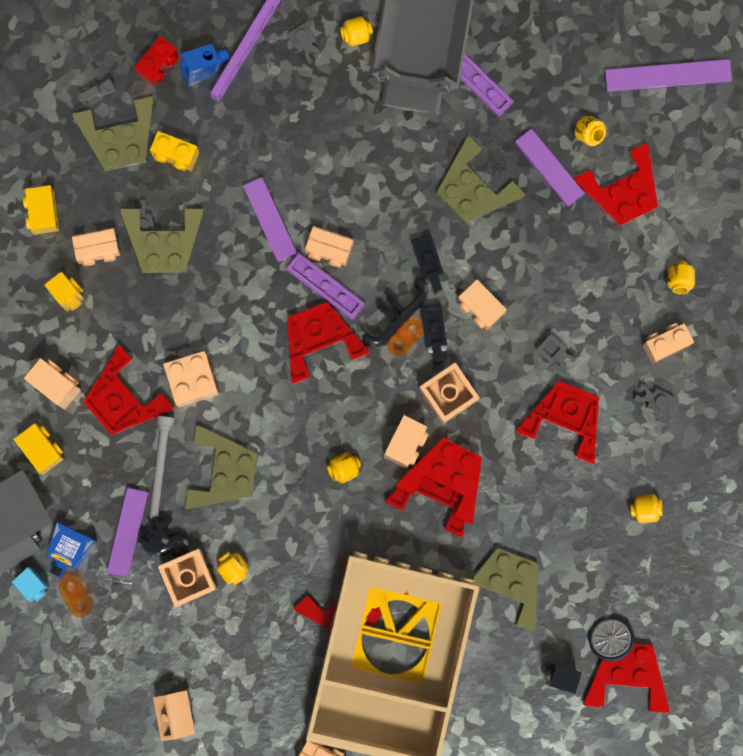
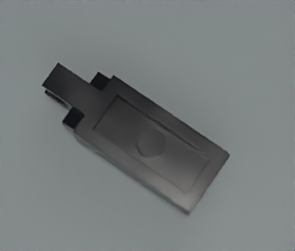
[411,234,444,295]
[420,303,447,365]

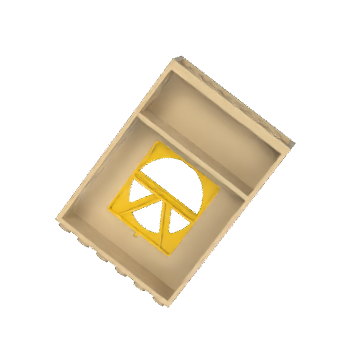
[306,551,479,756]

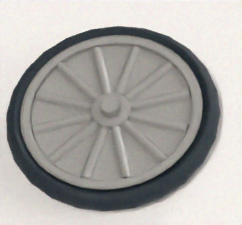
[589,617,635,661]

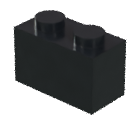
[543,663,582,694]

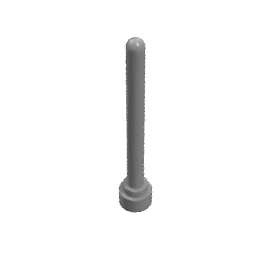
[150,416,174,519]

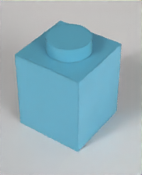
[12,567,49,602]

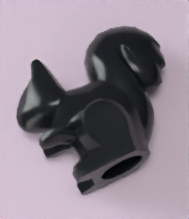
[137,516,190,557]

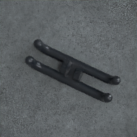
[362,277,428,348]

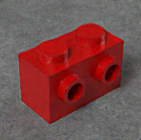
[134,36,179,88]

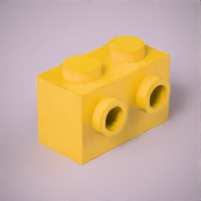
[150,131,200,172]
[23,185,60,235]
[45,272,84,312]
[14,423,64,475]

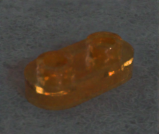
[388,319,423,357]
[59,576,92,617]

